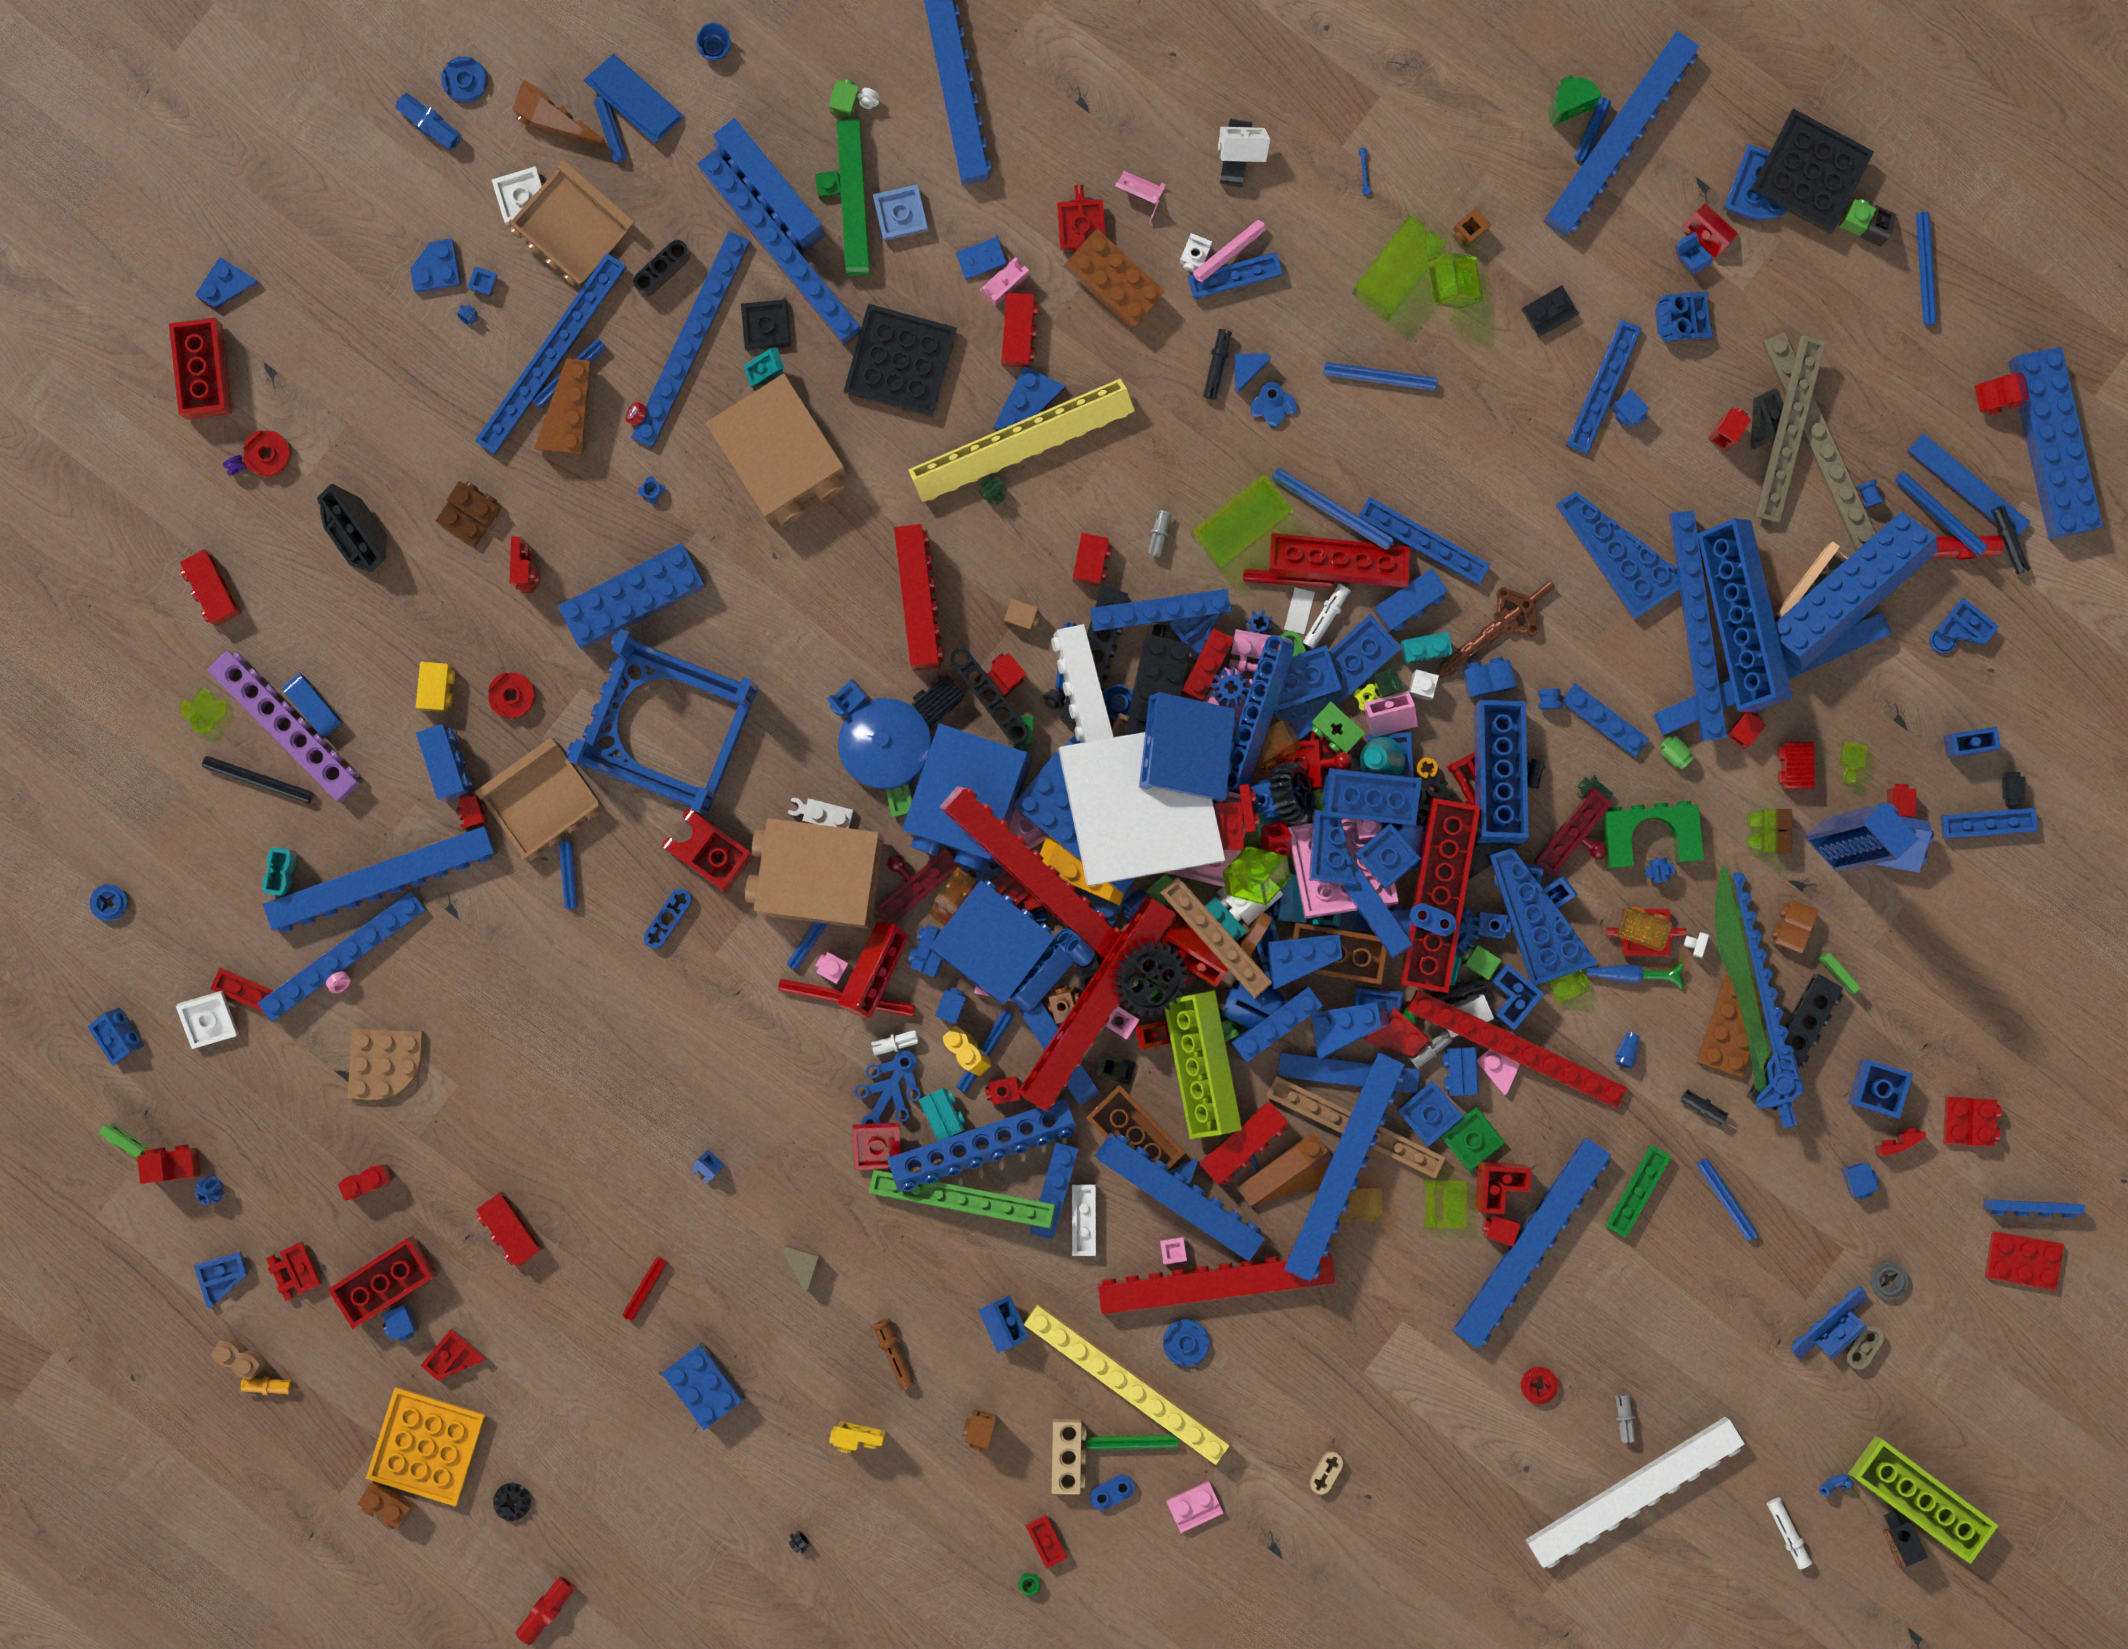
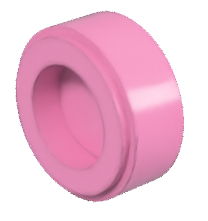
[326,971,351,993]

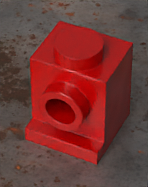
[456,793,488,830]

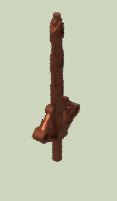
[1435,580,1555,679]

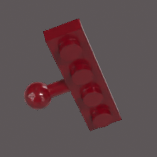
[1535,788,1613,875]
[875,848,960,925]

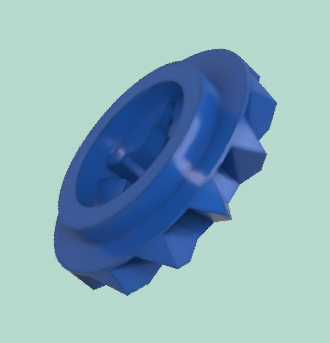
[90,884,128,921]

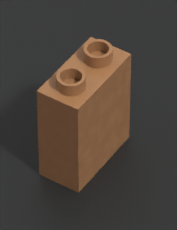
[705,374,847,526]
[745,818,884,930]

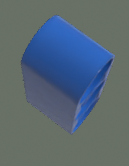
[281,672,342,738]

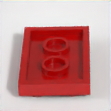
[1985,1231,2064,1290]

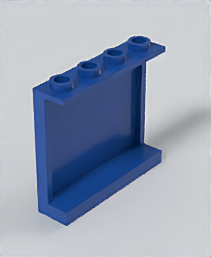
[1139,692,1236,803]
[928,880,1055,1005]

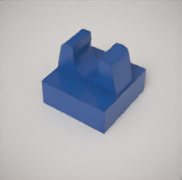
[693,1150,725,1182]

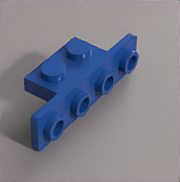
[1791,1286,1868,1360]

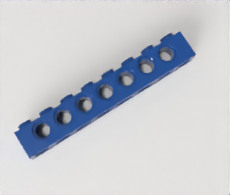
[887,1098,1076,1192]

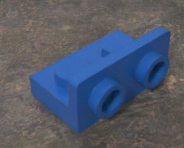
[87,1008,144,1066]

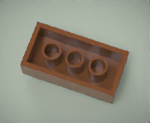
[1063,228,1165,329]
[1291,923,1387,985]
[1086,1085,1185,1170]

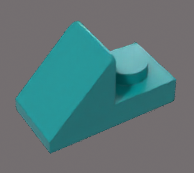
[743,348,785,387]

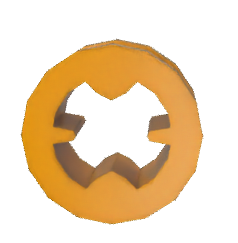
[1416,758,1438,779]

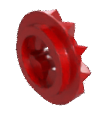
[1520,1366,1558,1405]

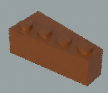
[534,358,591,455]

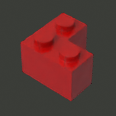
[974,652,1027,702]
[137,1144,200,1184]
[1475,1161,1532,1214]

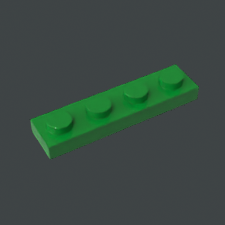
[1604,1144,1672,1238]

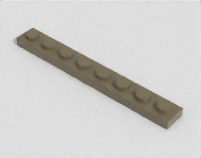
[1755,336,1826,523]

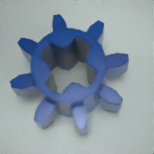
[1245,610,1274,635]
[1645,858,1675,884]
[194,1176,225,1205]

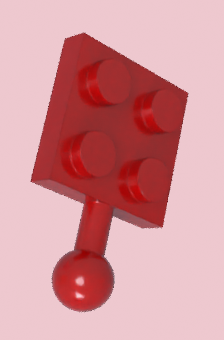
[1276,740,1353,788]

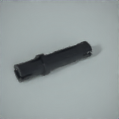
[1202,329,1232,400]
[1991,505,2031,574]
[1430,977,1487,1003]

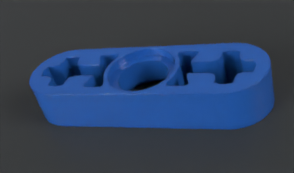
[644,889,692,949]

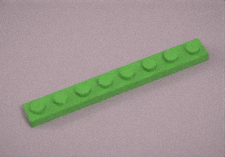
[869,1170,1056,1229]

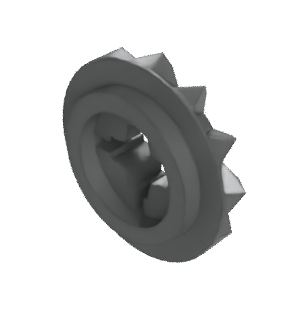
[1869,1261,1908,1299]

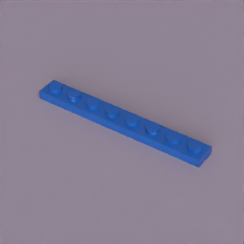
[258,891,426,1022]

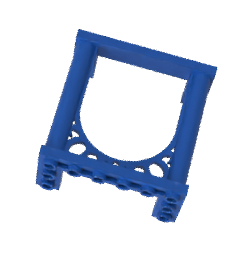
[566,629,759,816]

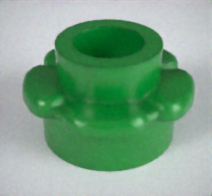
[1018,1572,1041,1596]

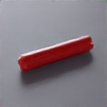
[622,1257,667,1321]

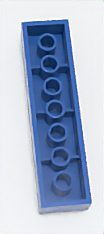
[2008,347,2103,540]
[1775,511,1938,671]
[1698,518,1792,712]

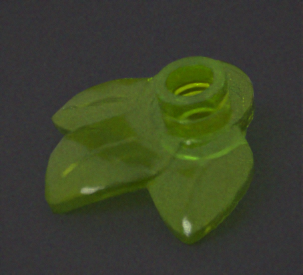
[180,687,227,734]

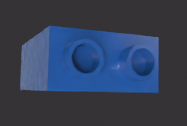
[902,723,1033,871]

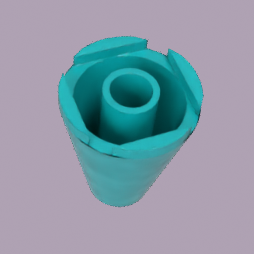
[1359,737,1406,776]

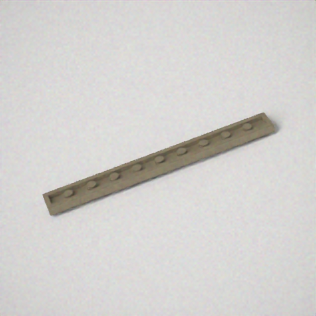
[1762,332,1876,551]

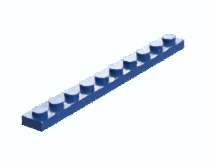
[631,231,750,448]
[475,253,627,455]
[1669,510,1727,742]

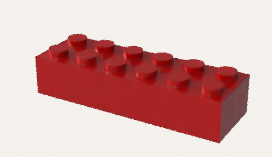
[894,524,944,671]

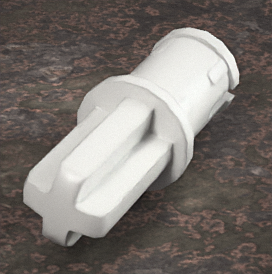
[871,1030,919,1057]

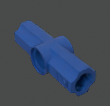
[395,93,462,151]

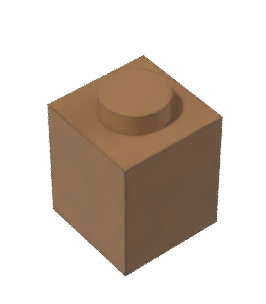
[1004,598,1041,632]

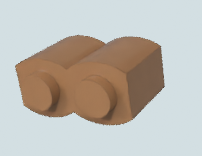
[211,1338,267,1380]

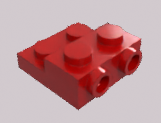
[509,536,540,594]
[1943,1096,2002,1147]

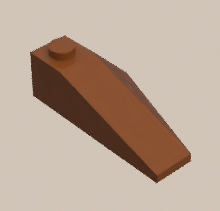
[512,79,607,148]
[1236,1132,1332,1207]

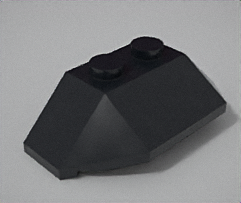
[317,484,387,573]

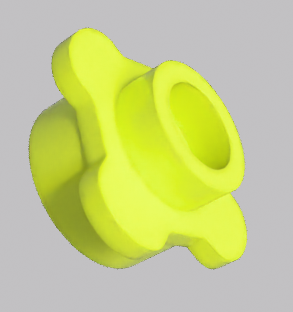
[1353,684,1380,711]

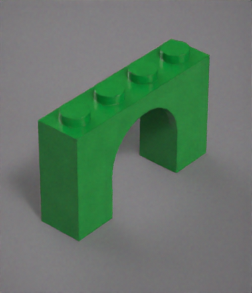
[1602,801,1704,869]

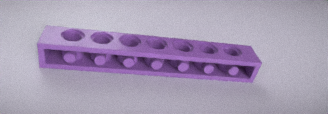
[207,650,361,803]

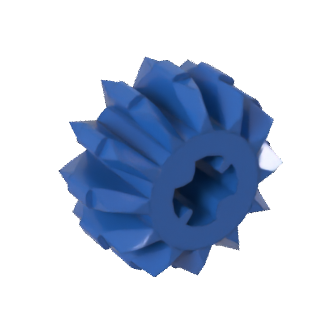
[1211,668,1250,708]

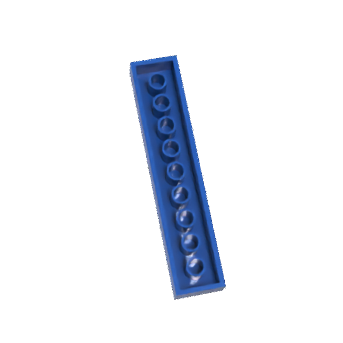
[1804,802,1919,872]

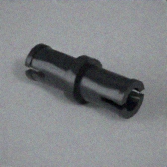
[1680,1089,1729,1126]

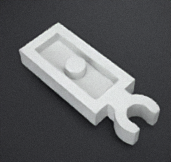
[788,798,854,828]

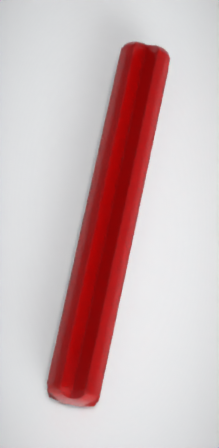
[1243,569,1334,588]

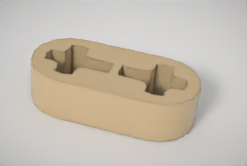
[1309,1451,1343,1495]

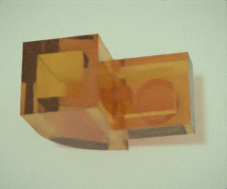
[928,868,977,924]

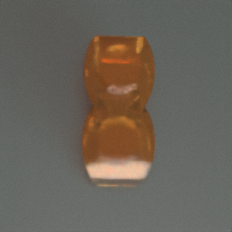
[1256,720,1301,771]

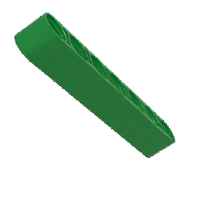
[836,119,870,277]

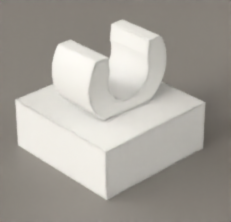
[1684,932,1709,959]

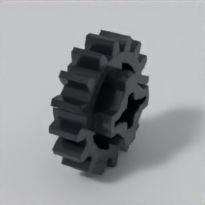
[1417,774,1455,824]

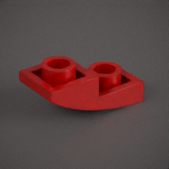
[1875,1127,1926,1156]

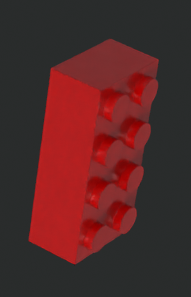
[169,318,232,420]
[327,1236,438,1329]

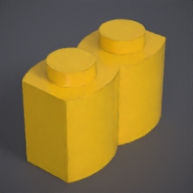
[943,1026,992,1077]

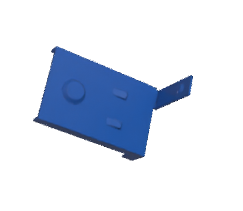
[955,232,1007,280]

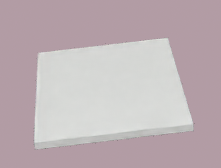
[1058,732,1225,886]

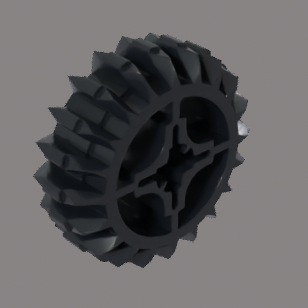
[1269,762,1315,825]

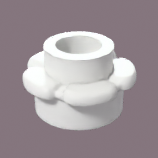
[857,88,879,109]

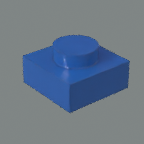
[467,266,498,297]

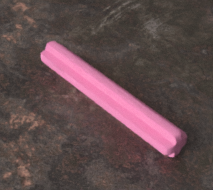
[1193,220,1266,282]

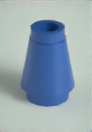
[1614,1032,1640,1069]

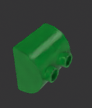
[1549,75,1602,127]

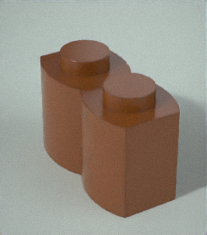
[1771,900,1818,954]

